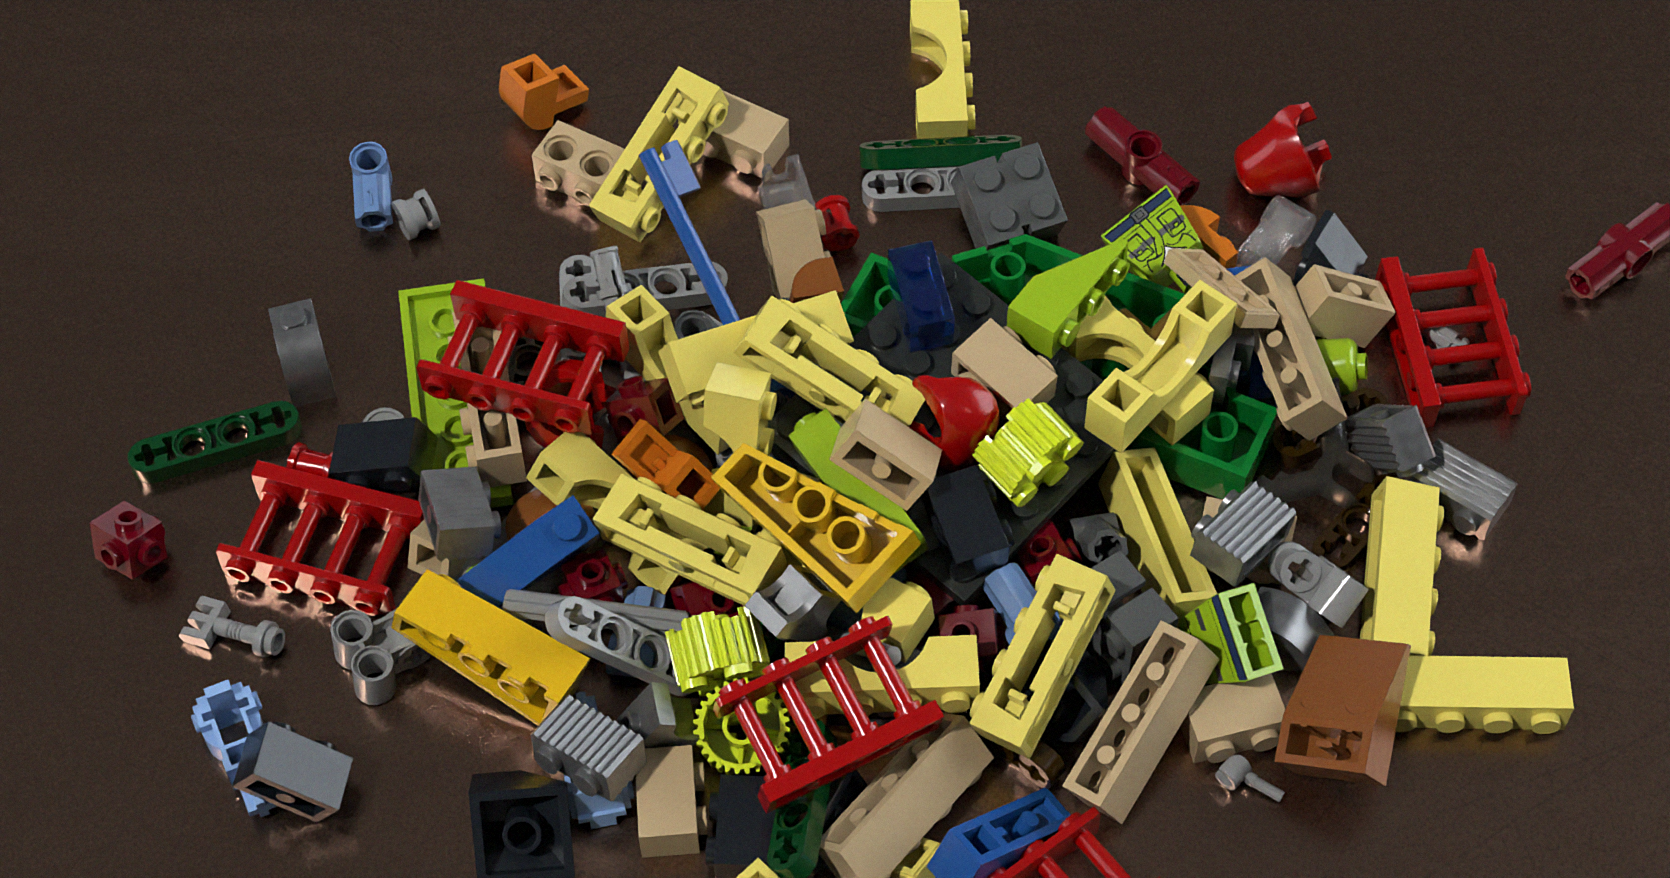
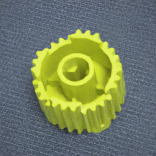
[972,398,1084,507]
[665,607,770,696]
[693,677,792,776]

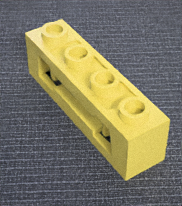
[589,66,729,243]
[733,295,925,427]
[593,473,788,605]
[969,554,1116,759]

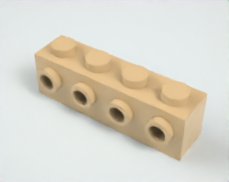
[1235,257,1348,441]
[448,312,527,488]
[1062,620,1220,824]
[819,712,994,878]

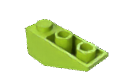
[1007,239,1130,359]

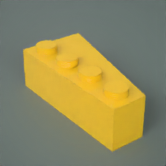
[711,443,921,613]
[391,569,590,726]

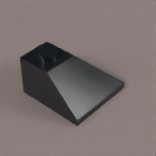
[468,770,575,878]

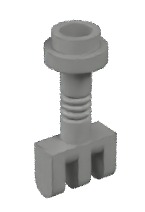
[179,596,285,658]

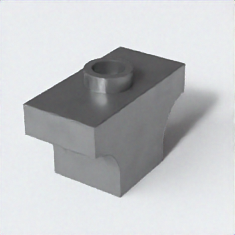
[744,564,841,642]
[616,682,698,749]

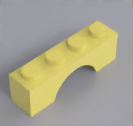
[910,0,975,139]
[1084,280,1237,453]
[606,285,730,455]
[1062,295,1214,446]
[703,362,777,534]
[526,431,708,595]
[762,529,935,663]
[785,635,980,719]

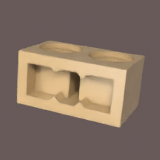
[532,120,627,206]

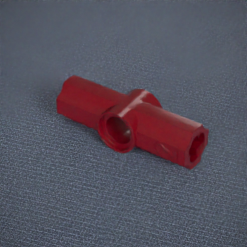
[1085,106,1200,206]
[1565,202,1670,300]

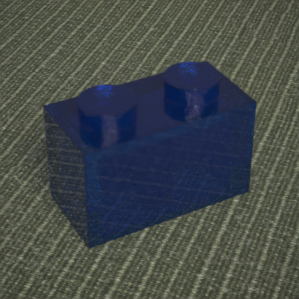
[888,240,955,353]

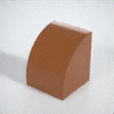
[789,257,844,303]

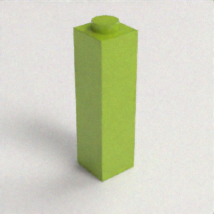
[788,408,929,575]

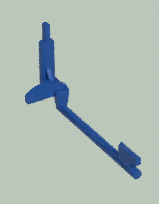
[638,140,796,399]

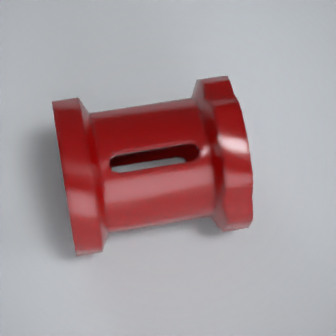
[814,195,860,251]
[286,442,336,480]

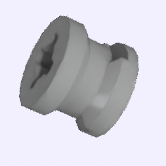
[391,189,441,241]

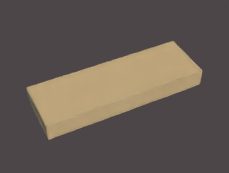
[1164,248,1280,329]

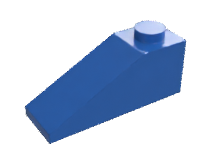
[457,495,600,608]
[927,788,1071,878]

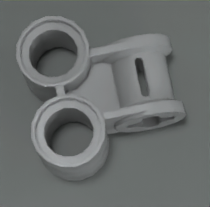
[1268,541,1369,628]
[330,609,432,705]

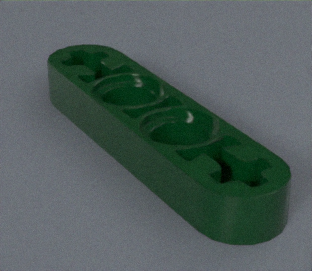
[859,135,1022,170]
[128,400,302,484]
[767,719,837,878]

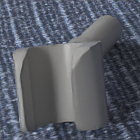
[1215,755,1285,802]

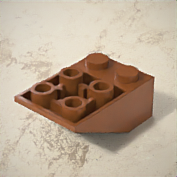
[1274,635,1411,786]

